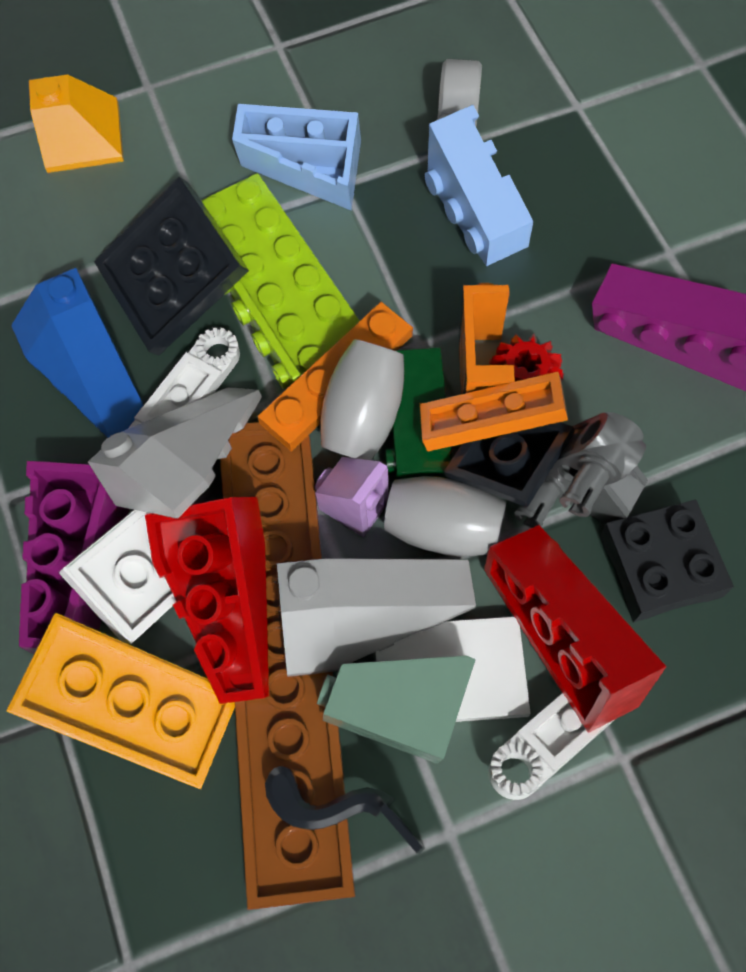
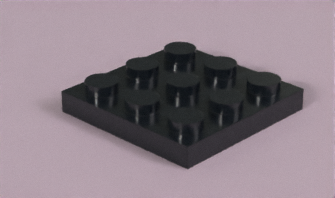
[94,176,249,356]

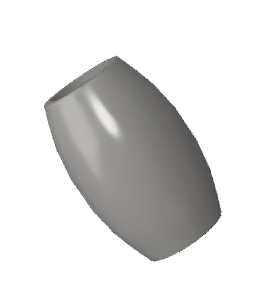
[321,339,404,460]
[384,476,506,556]

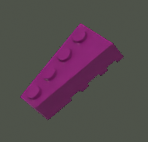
[592,264,746,391]
[19,461,129,654]

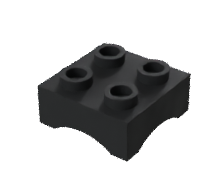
[600,499,734,623]

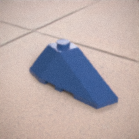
[11,268,144,438]

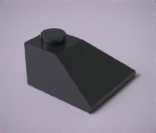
[444,422,575,507]

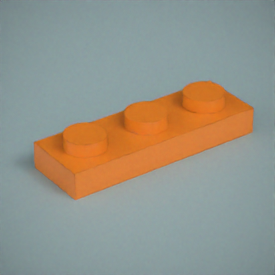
[420,372,568,451]

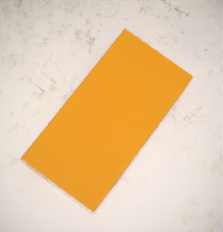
[6,613,235,789]

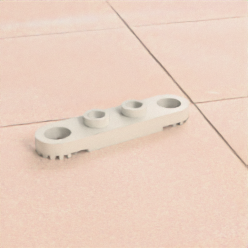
[128,328,240,429]
[488,693,614,800]

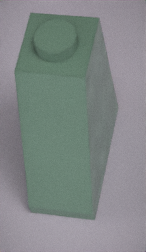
[317,655,476,764]

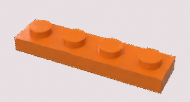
[257,302,413,452]

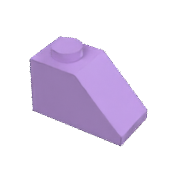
[315,457,389,538]

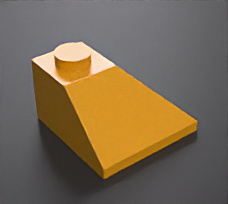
[29,74,124,173]

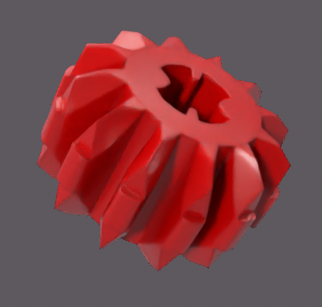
[489,334,564,383]

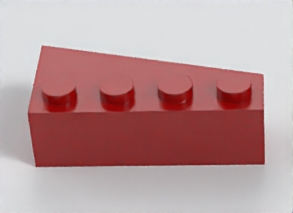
[484,525,667,733]

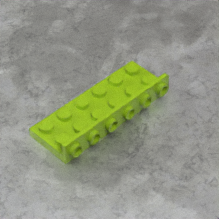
[201,173,360,390]

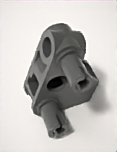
[514,412,648,528]

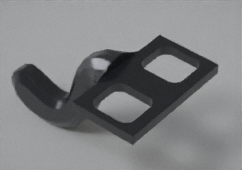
[265,766,425,854]

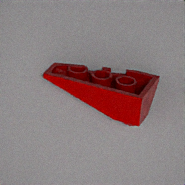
[145,497,269,704]

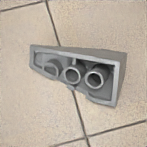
[88,387,262,519]
[277,559,476,677]

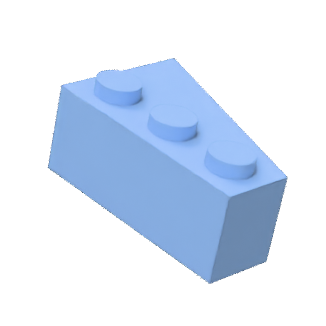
[425,105,533,266]

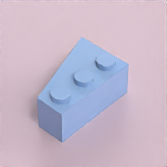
[232,104,361,211]

